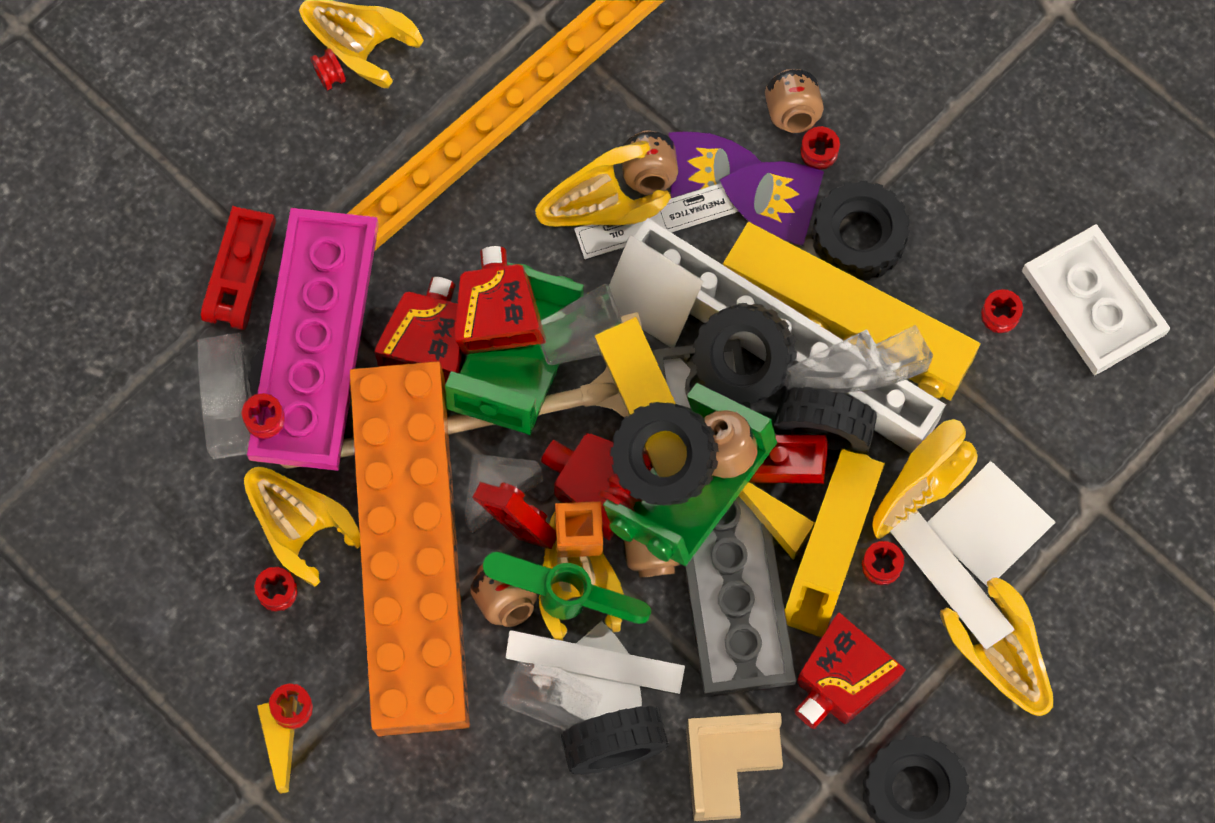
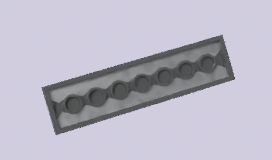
[653,339,796,697]

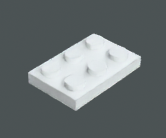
[1022,224,1170,376]

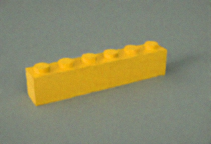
[723,222,981,401]

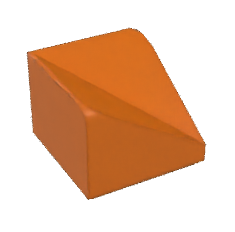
[555,502,603,558]

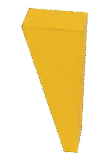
[739,482,815,560]
[257,696,297,794]

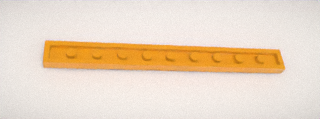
[347,0,665,251]

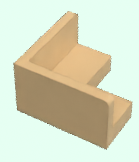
[686,713,783,821]

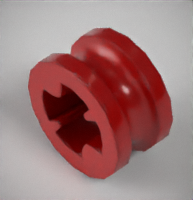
[310,48,346,91]
[800,126,840,170]
[981,289,1023,333]
[242,393,285,439]
[598,476,643,512]
[862,541,904,585]
[254,567,298,612]
[269,683,313,729]

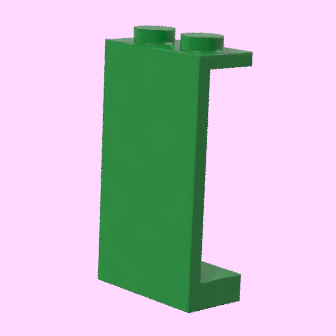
[445,262,584,435]
[603,383,777,567]

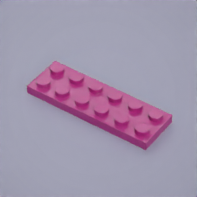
[247,208,379,471]

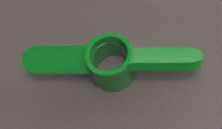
[483,551,651,624]

